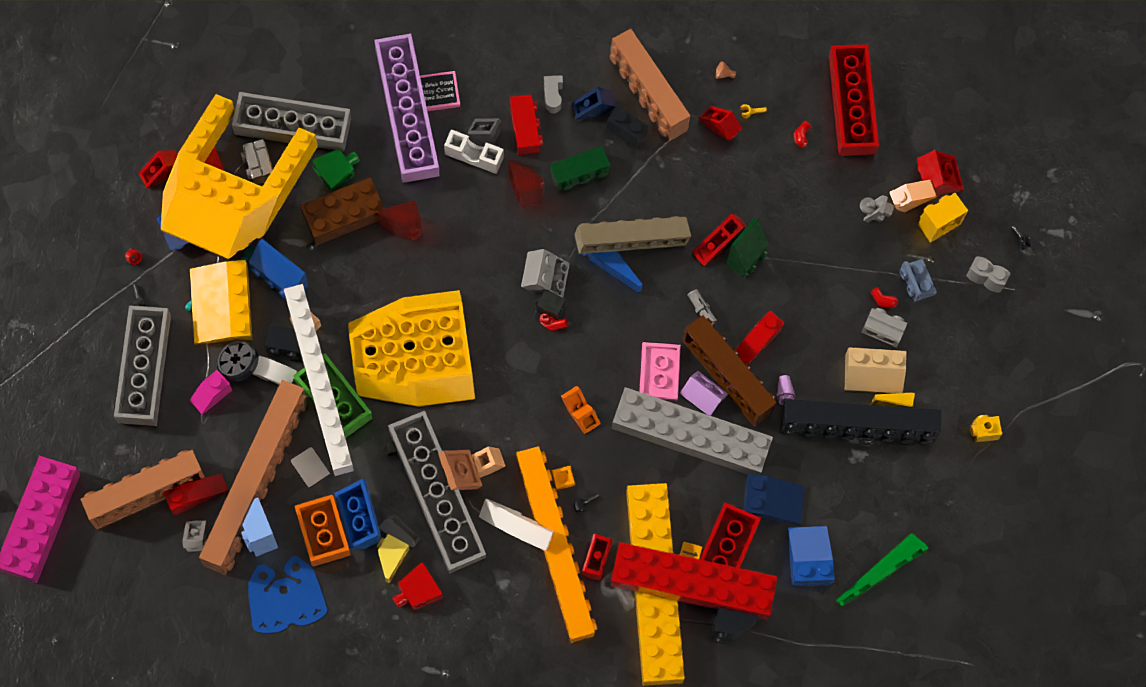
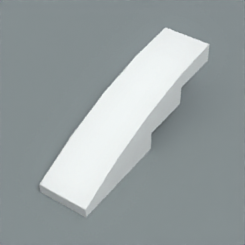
[479,498,554,551]

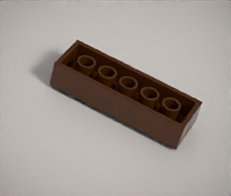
[682,315,777,427]

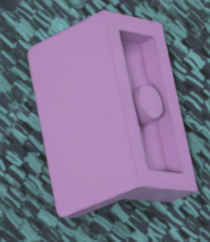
[680,371,728,416]

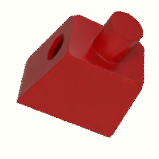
[392,562,443,610]

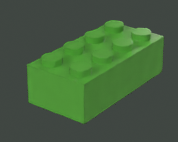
[293,353,372,438]

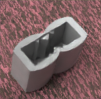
[966,257,1010,293]

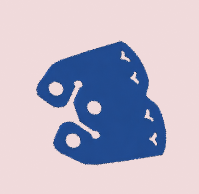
[248,556,328,633]

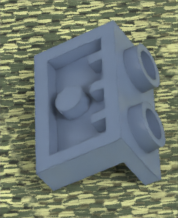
[900,259,937,301]

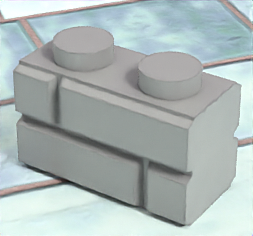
[241,139,273,185]
[861,308,907,348]

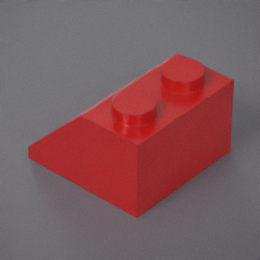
[917,150,964,195]

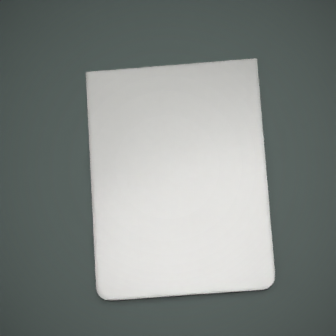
[291,447,330,487]

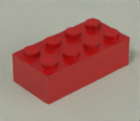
[700,502,761,568]

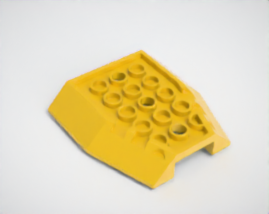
[348,290,475,407]

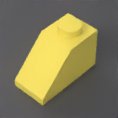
[377,534,409,583]

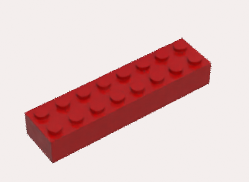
[610,542,777,620]

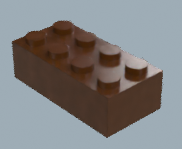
[300,177,386,245]

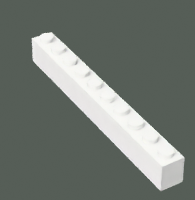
[284,284,354,476]

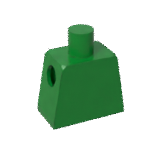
[312,149,360,192]

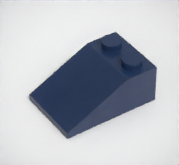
[743,474,804,525]

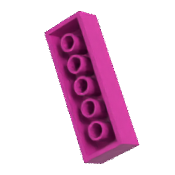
[0,456,81,584]

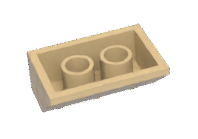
[845,347,906,394]

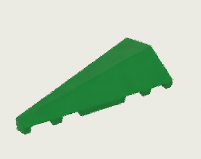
[836,533,928,607]

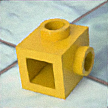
[970,415,1002,442]

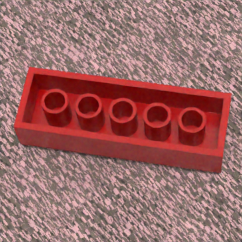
[829,44,879,156]

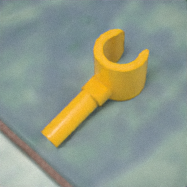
[741,104,766,118]

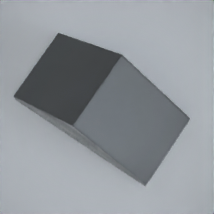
[467,118,501,145]

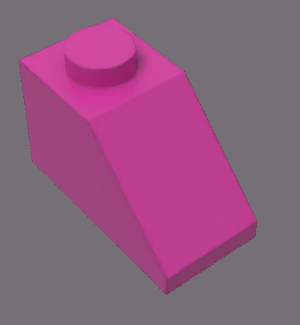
[189,370,232,415]

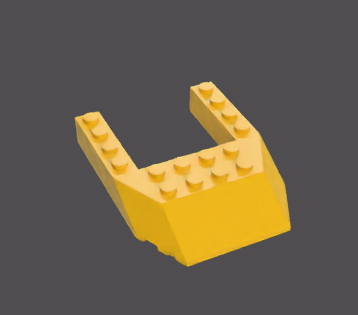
[161,94,318,259]

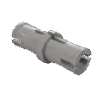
[687,289,717,324]

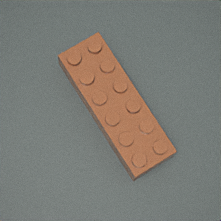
[610,29,690,141]
[81,450,205,530]

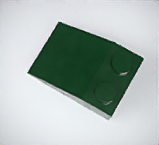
[726,217,769,278]

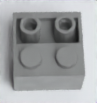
[521,249,570,297]

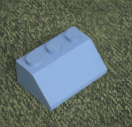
[241,498,278,557]

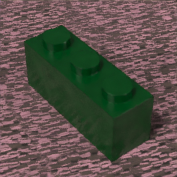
[550,146,610,191]

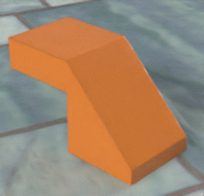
[561,386,601,434]

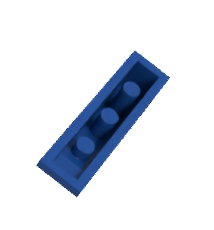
[582,251,643,293]

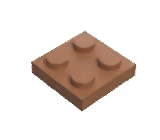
[438,450,482,490]

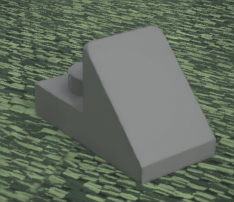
[182,520,207,552]

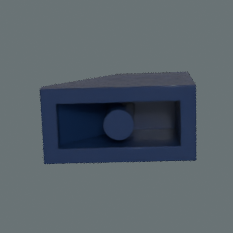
[572,87,617,120]

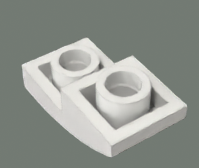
[252,356,297,385]

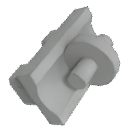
[860,195,894,223]

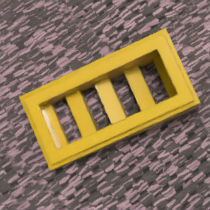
[872,393,915,408]

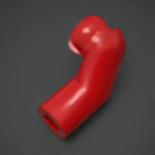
[794,121,811,148]
[871,287,898,308]
[540,313,568,331]

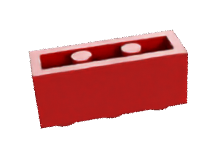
[510,94,543,155]

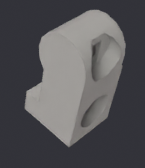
[544,75,563,113]

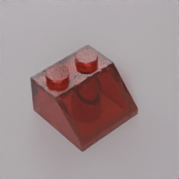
[508,160,545,209]
[378,201,423,240]

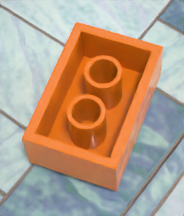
[295,494,351,567]

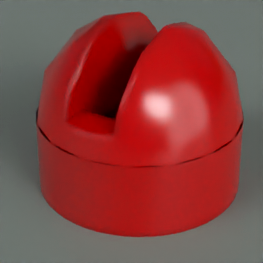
[125,248,142,265]

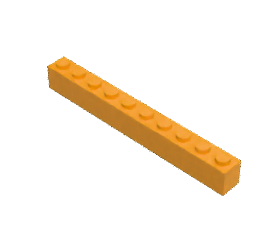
[516,446,597,643]

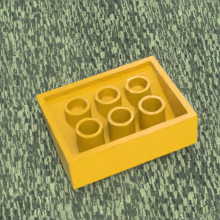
[190,260,253,344]

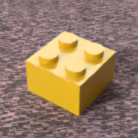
[918,193,968,243]

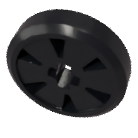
[216,340,259,382]

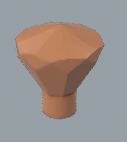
[716,61,736,79]

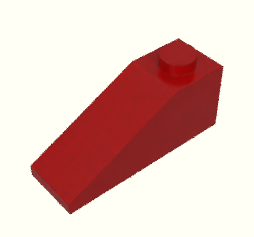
[692,214,748,266]
[736,311,784,365]
[164,474,229,516]

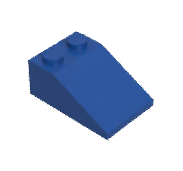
[787,526,835,586]

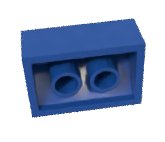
[249,239,308,300]
[334,479,381,549]

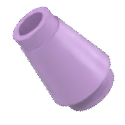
[776,375,796,405]

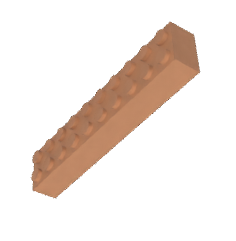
[199,380,308,575]

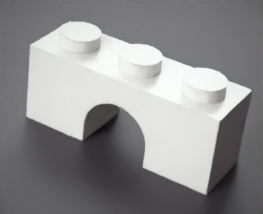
[444,130,504,174]

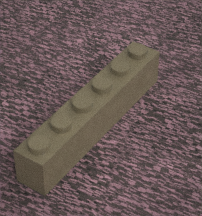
[574,216,691,254]

